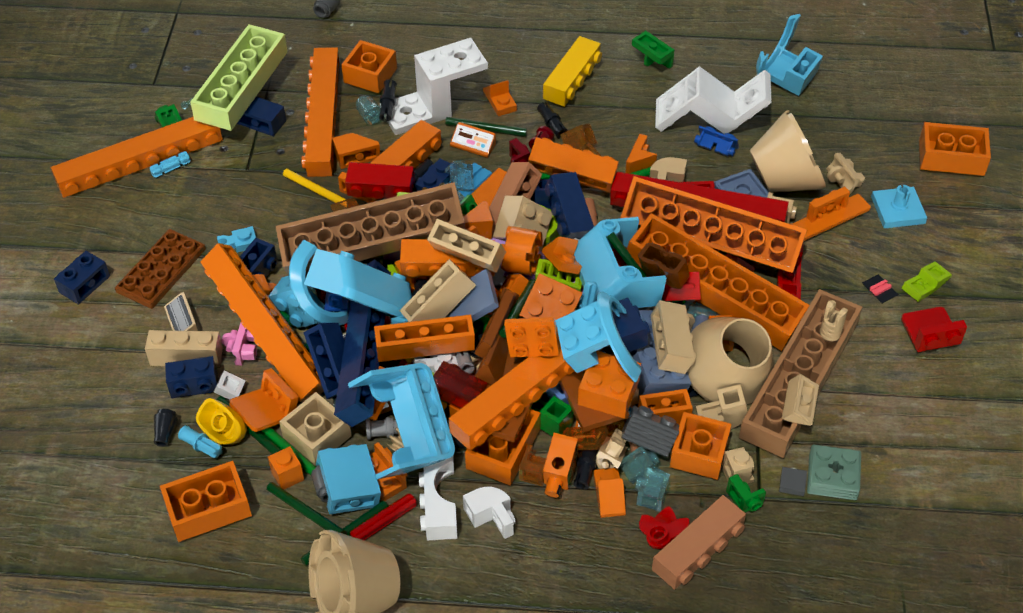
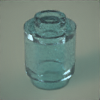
[356,95,380,124]

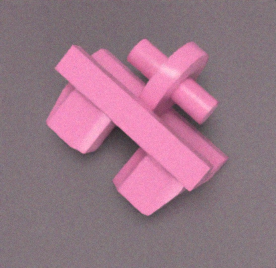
[221,323,257,366]

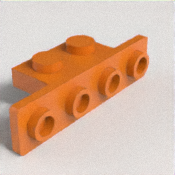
[791,186,871,241]

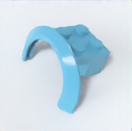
[756,14,823,96]
[268,240,351,328]
[555,292,642,382]

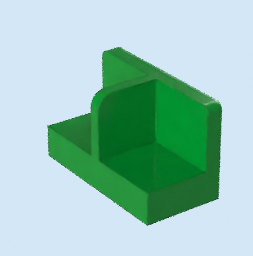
[632,30,675,69]

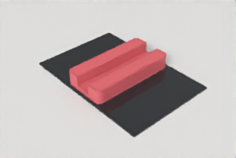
[862,274,899,304]

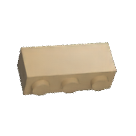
[427,219,506,273]
[399,259,476,322]
[650,300,696,374]
[145,330,223,367]

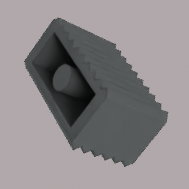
[621,406,679,457]

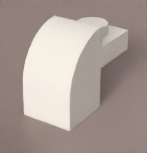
[463,487,516,539]

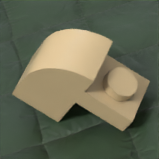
[650,157,687,182]
[696,384,748,429]

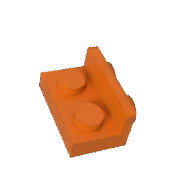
[370,442,407,501]

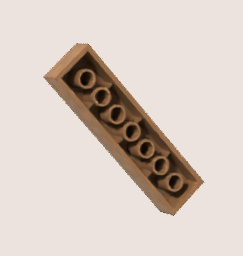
[276,182,467,276]
[739,289,862,458]

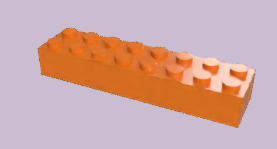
[620,176,807,273]
[627,213,810,351]

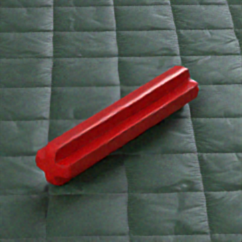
[350,493,417,540]

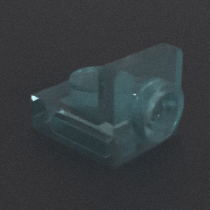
[445,161,474,192]
[620,446,662,484]

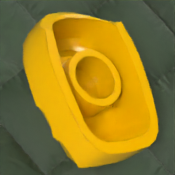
[196,398,247,445]

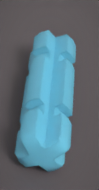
[149,151,190,178]

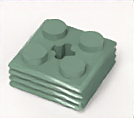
[807,444,861,500]

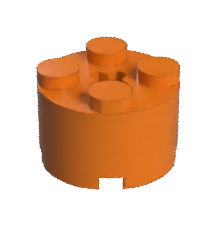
[501,226,543,276]

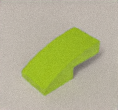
[901,262,952,302]

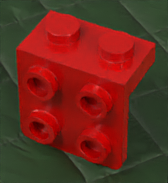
[901,307,967,352]

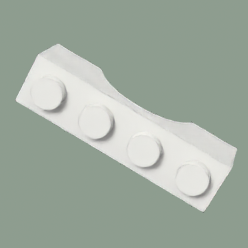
[419,456,457,540]

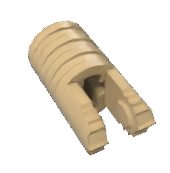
[820,300,848,341]

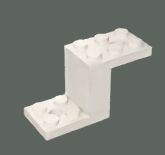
[380,38,488,135]
[655,66,772,134]

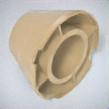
[749,110,826,193]
[687,317,774,405]
[309,530,400,613]

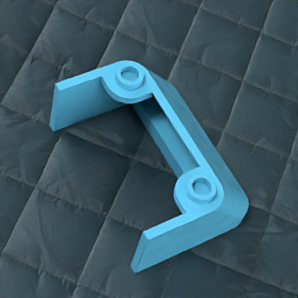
[574,217,667,308]
[304,249,412,318]
[348,363,455,480]

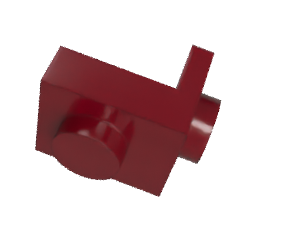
[509,138,530,163]

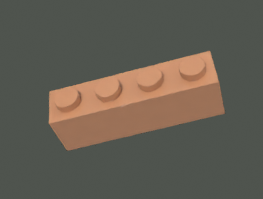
[489,162,542,236]
[652,495,746,590]

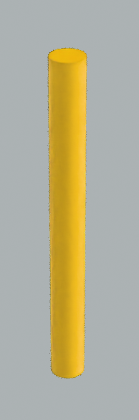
[283,168,355,209]

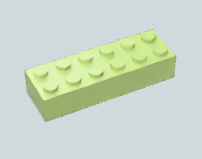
[190,24,287,131]

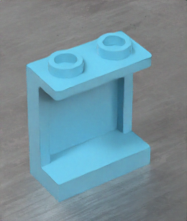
[316,444,381,514]

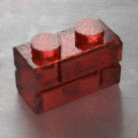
[433,361,487,409]

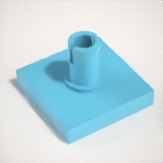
[871,185,927,228]

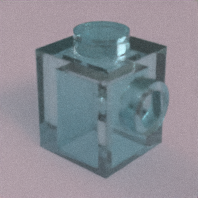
[635,467,670,512]

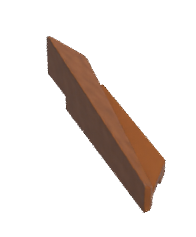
[474,287,519,385]

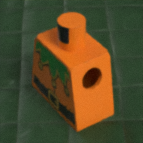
[543,433,579,498]

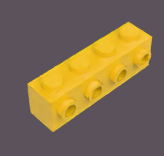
[543,36,602,107]

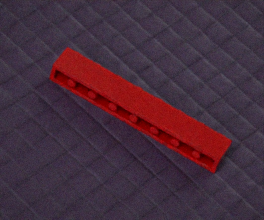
[610,171,789,222]

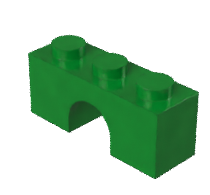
[531,396,573,437]

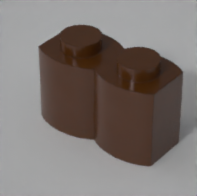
[638,243,690,289]

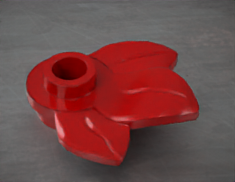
[639,506,690,549]

